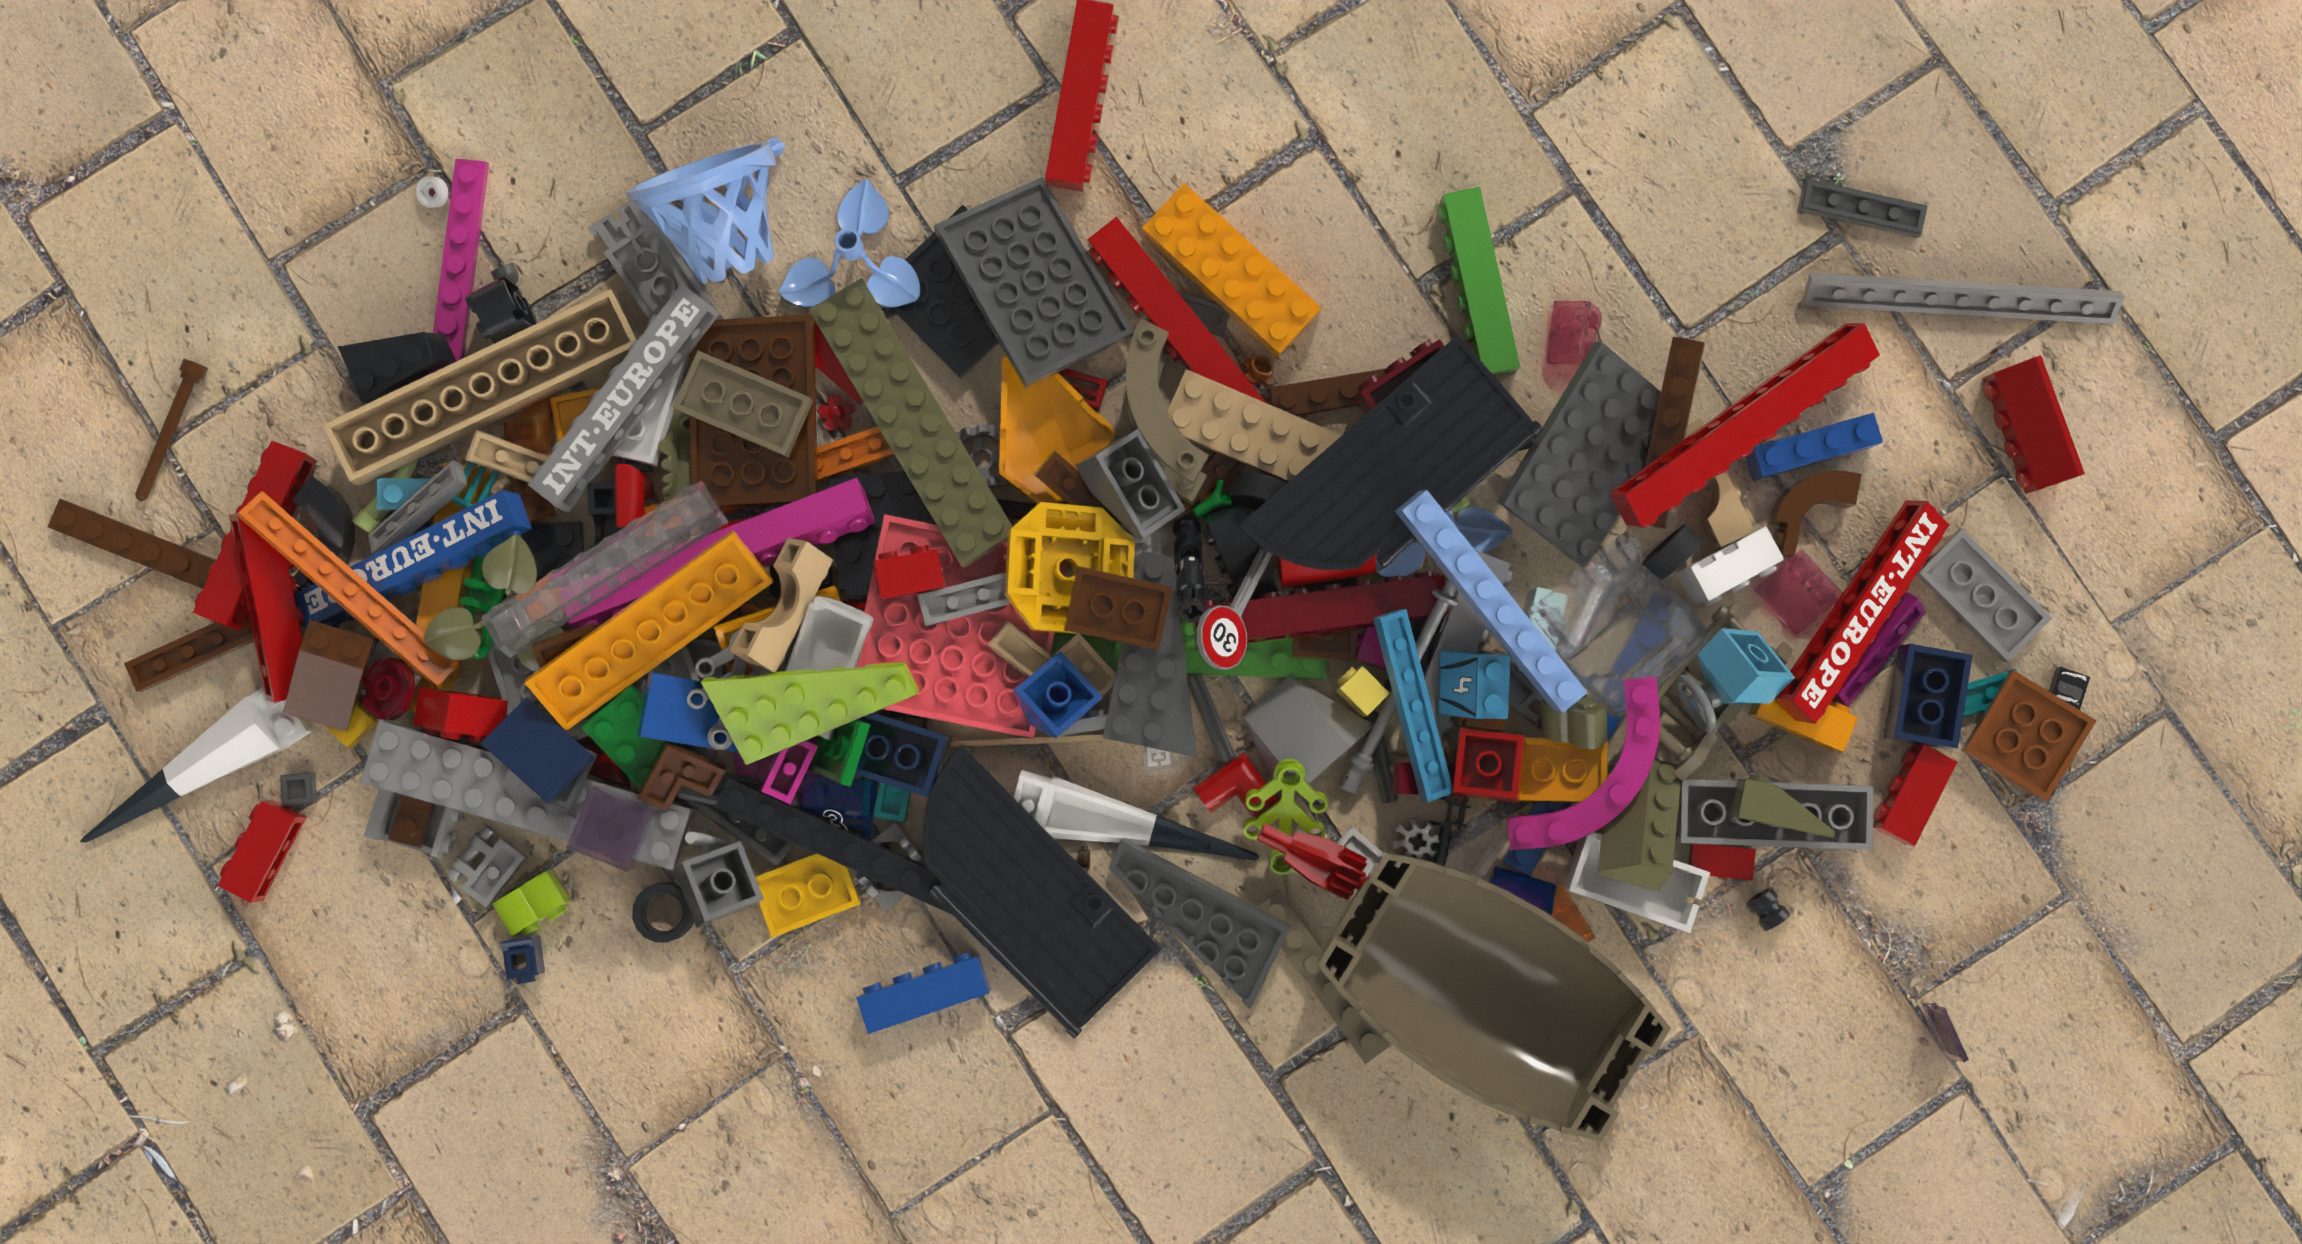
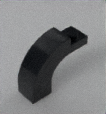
[292,475,355,588]

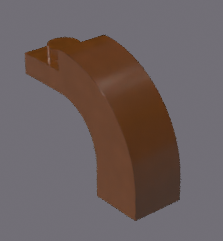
[1768,470,1862,559]

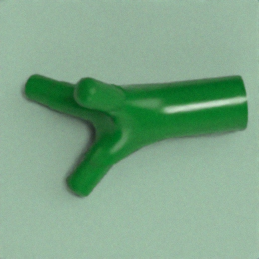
[1192,480,1233,519]

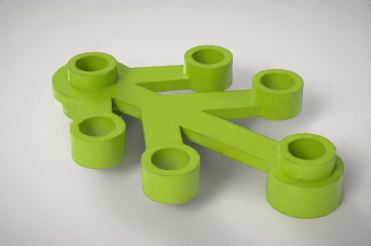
[1243,759,1328,875]

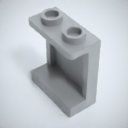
[364,788,464,858]

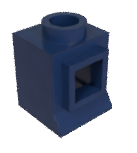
[500,935,545,984]

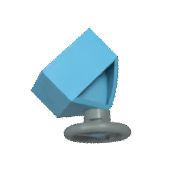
[1676,628,1795,732]

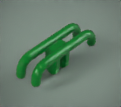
[459,555,505,660]

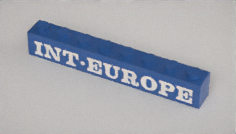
[294,490,532,629]

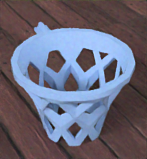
[625,137,785,284]

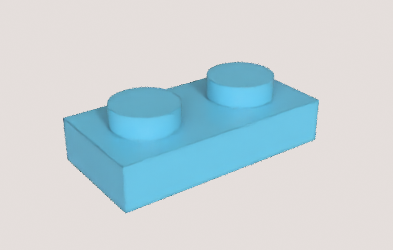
[377,478,431,510]

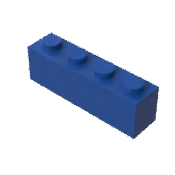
[1746,413,1883,481]
[856,952,991,1034]

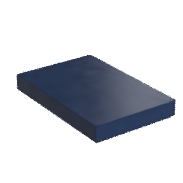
[481,697,595,805]

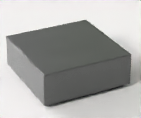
[280,772,317,806]

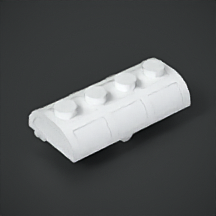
[786,596,874,739]

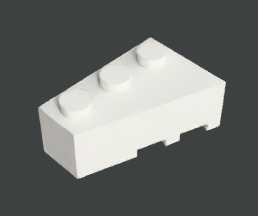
[1677,526,1784,607]

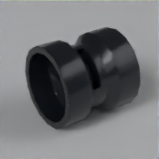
[1746,887,1791,931]

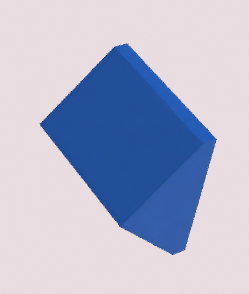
[1013,651,1103,738]

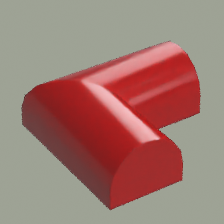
[615,464,654,530]
[1193,752,1279,818]

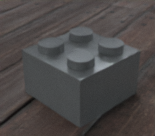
[674,841,764,928]

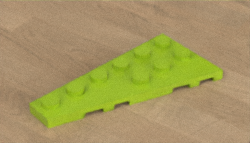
[701,662,919,765]

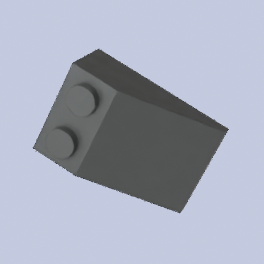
[1075,429,1185,540]

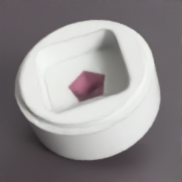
[416,176,448,208]

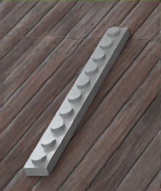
[1803,273,2124,324]

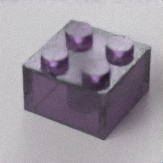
[566,786,657,872]

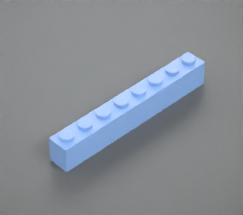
[1395,490,1588,713]

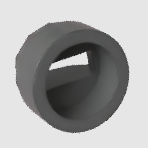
[491,263,519,283]

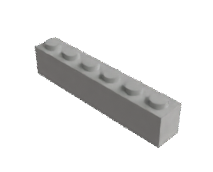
[1423,550,1513,740]

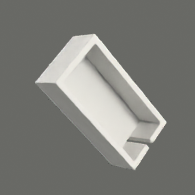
[1562,832,1710,933]

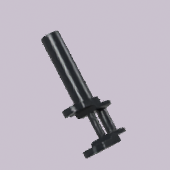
[1427,796,1471,866]

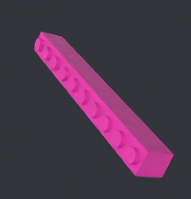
[561,478,876,629]

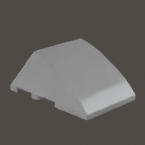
[1243,675,1374,800]

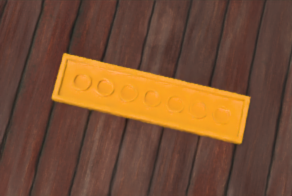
[525,530,773,731]

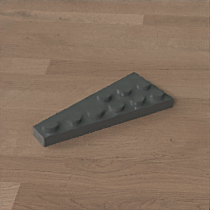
[1103,551,1197,757]
[1108,838,1292,1009]

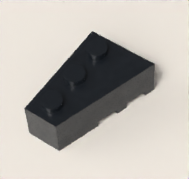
[338,332,457,403]

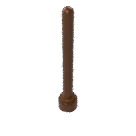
[135,358,208,501]

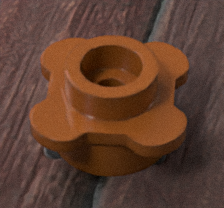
[1243,355,1275,386]

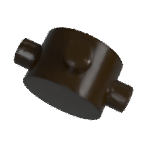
[1077,845,1091,871]

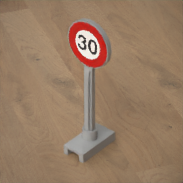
[1197,513,1272,670]

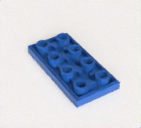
[637,672,739,753]

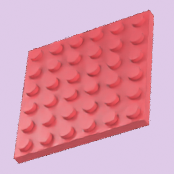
[856,514,1068,739]

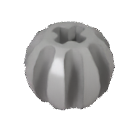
[1392,818,1439,859]

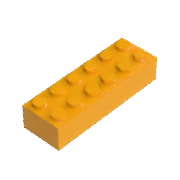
[1142,183,1322,360]

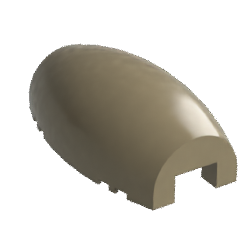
[1317,852,1671,1141]

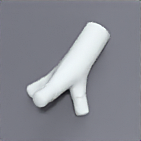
[685,827,731,855]

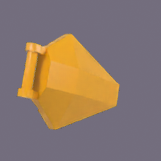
[999,356,1115,505]

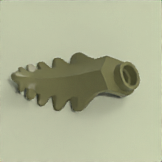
[659,409,691,511]

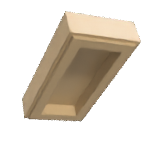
[987,620,1053,678]

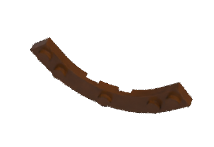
[1033,451,1246,524]

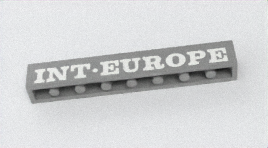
[528,283,720,513]

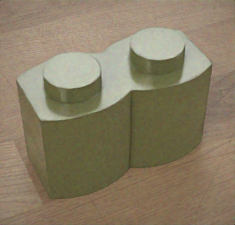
[1540,697,1607,749]

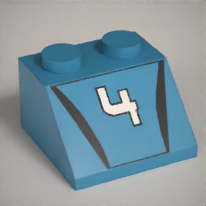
[1437,650,1510,719]

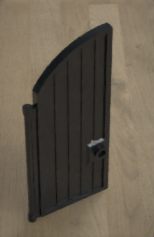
[1237,335,1543,570]
[923,744,1162,1039]

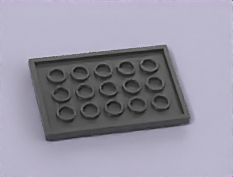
[934,177,1134,388]
[1497,341,1661,567]

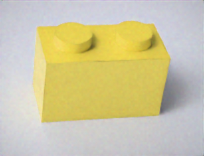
[1336,666,1390,717]

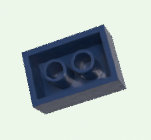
[1884,644,1973,749]
[855,712,953,797]

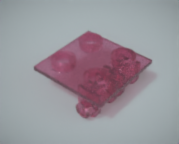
[1753,549,1843,635]

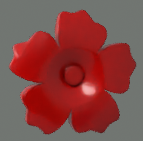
[817,394,856,431]

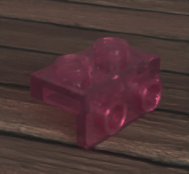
[1546,301,1602,365]

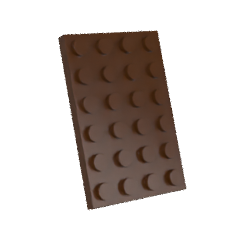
[689,314,818,508]

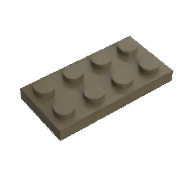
[672,351,814,457]

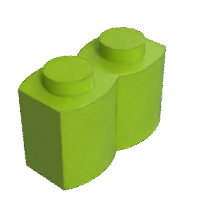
[493,870,572,938]

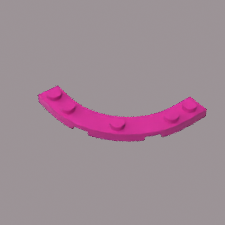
[1507,676,1660,850]

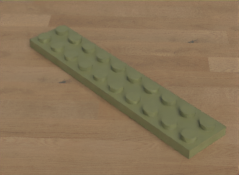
[809,278,1013,568]

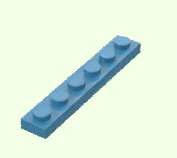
[1373,609,1453,802]

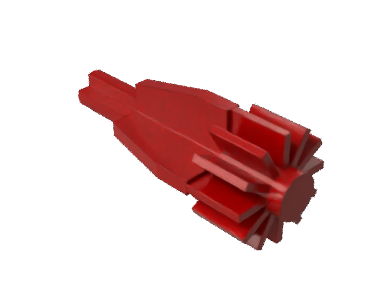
[1257,823,1367,900]

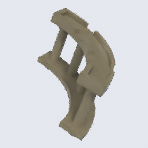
[1126,319,1209,506]
[1625,600,1793,781]

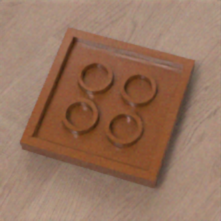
[1961,670,2096,801]

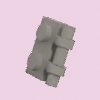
[447,825,528,908]

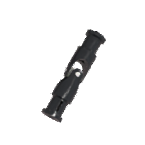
[1173,517,1207,623]

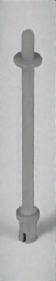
[1339,579,1459,794]

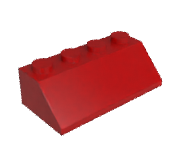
[1983,355,2085,494]

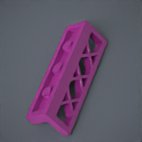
[1835,592,1926,707]

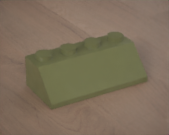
[1597,759,1681,892]

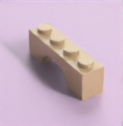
[1685,419,1755,550]
[730,538,833,673]

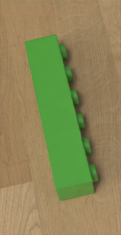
[1437,187,1520,377]

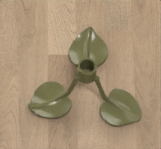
[424,534,564,672]

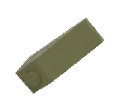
[1731,774,1835,838]

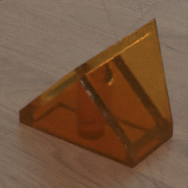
[504,395,554,452]

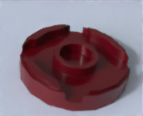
[362,657,416,721]

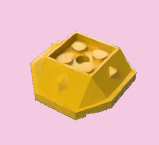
[1005,502,1135,634]

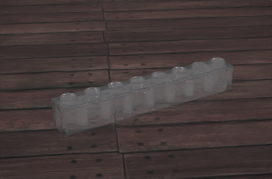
[481,480,729,658]

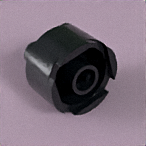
[465,275,537,344]

